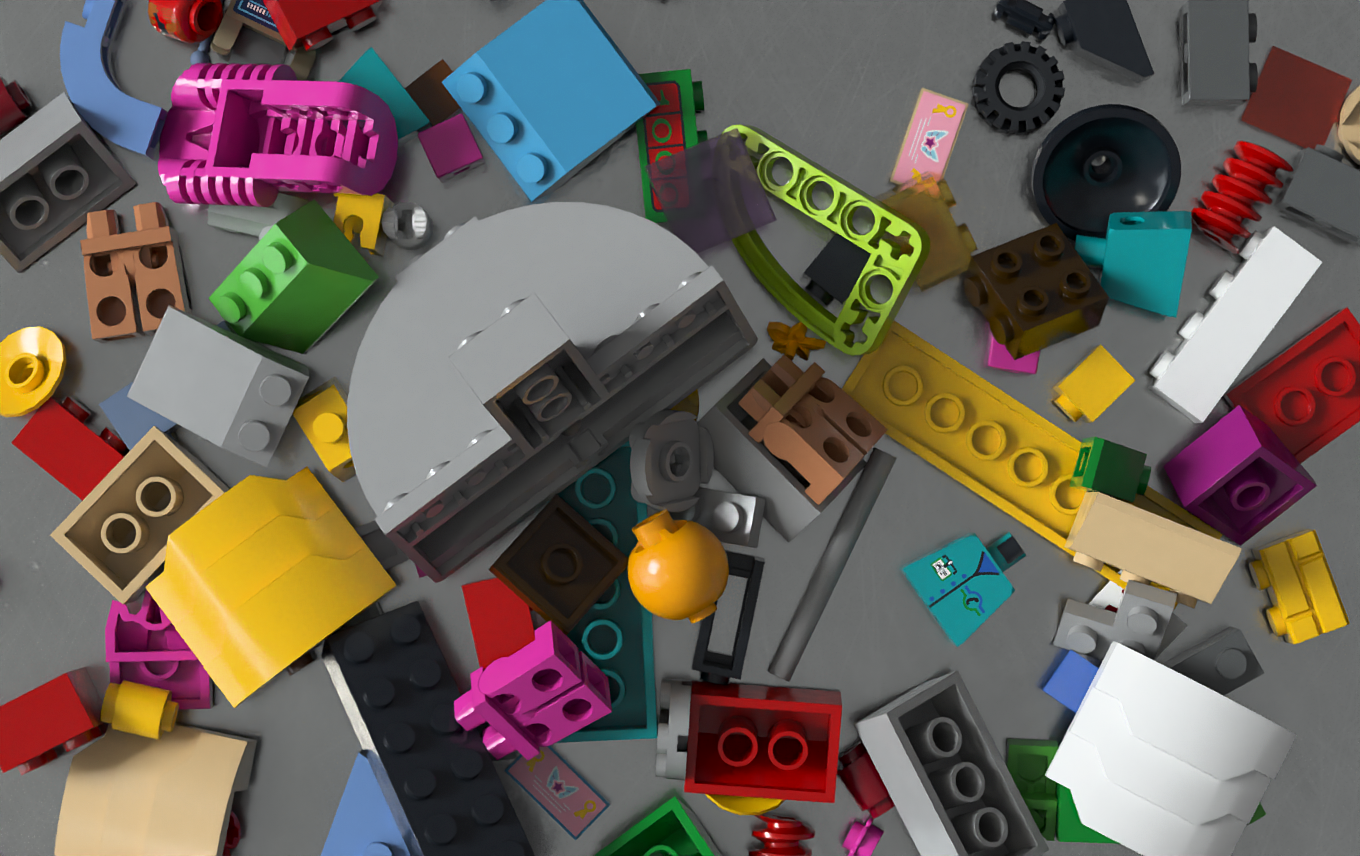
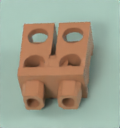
[80,202,192,343]
[738,354,888,505]

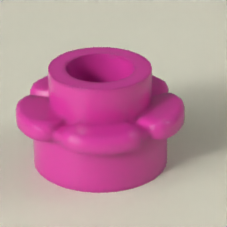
[842,818,884,856]

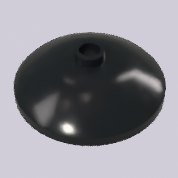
[1031,104,1181,241]

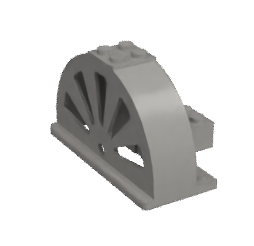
[347,202,758,583]

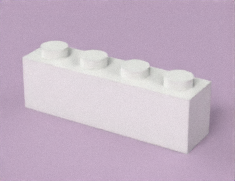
[1148,226,1322,423]

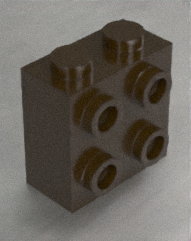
[963,223,1109,360]

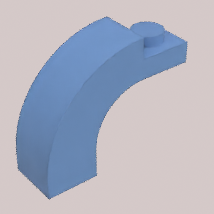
[60,0,168,160]

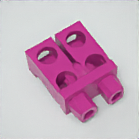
[454,620,612,760]

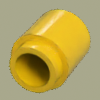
[101,680,179,740]

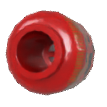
[148,0,223,44]

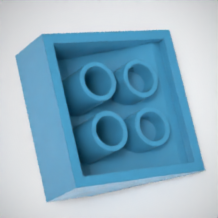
[442,0,660,202]

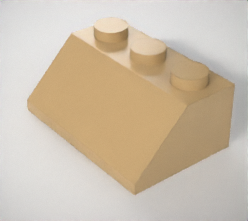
[50,426,229,605]
[1064,492,1242,609]

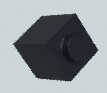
[802,233,871,307]

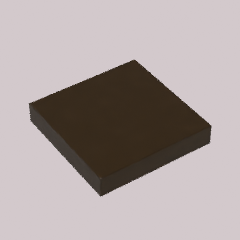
[488,494,629,635]

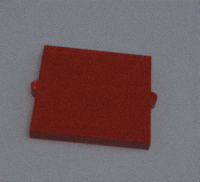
[1240,46,1352,149]

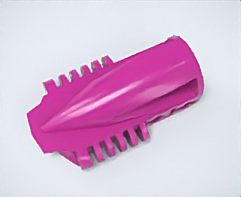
[157,63,398,207]

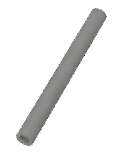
[767,448,897,682]

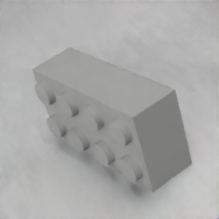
[854,671,1049,856]

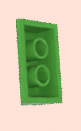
[208,199,379,354]

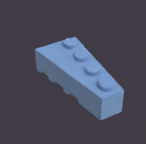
[321,749,410,856]

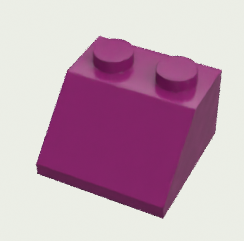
[1163,405,1317,546]

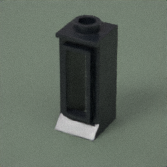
[691,550,765,685]

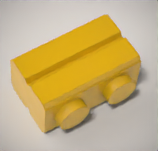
[1249,529,1350,644]

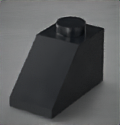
[1055,0,1154,83]

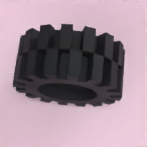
[972,41,1065,135]

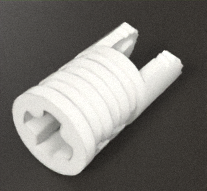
[381,202,434,250]

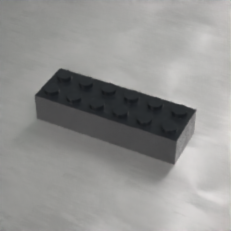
[321,601,535,856]

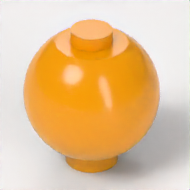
[627,509,729,623]

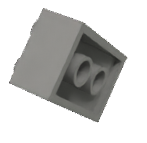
[127,305,309,467]

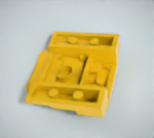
[145,467,397,708]

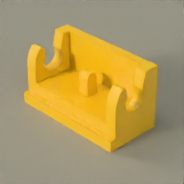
[333,193,394,257]

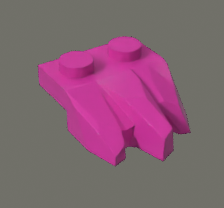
[105,583,213,710]

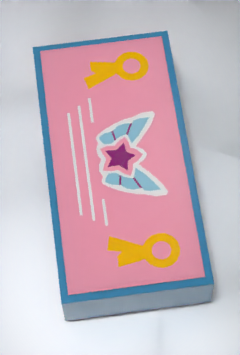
[505,745,611,840]

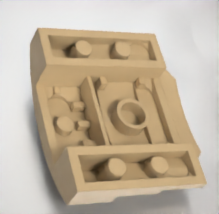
[54,723,257,856]

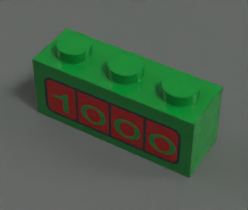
[636,69,715,226]

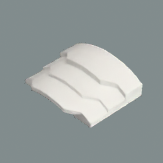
[1045,641,1297,856]

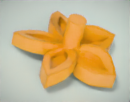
[767,321,826,361]

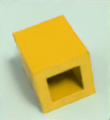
[1052,344,1136,423]

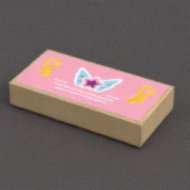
[889,88,969,199]

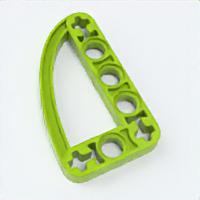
[712,125,931,356]

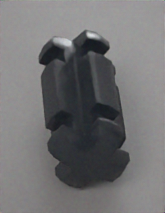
[994,0,1055,40]

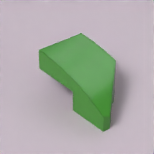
[1006,738,1059,841]

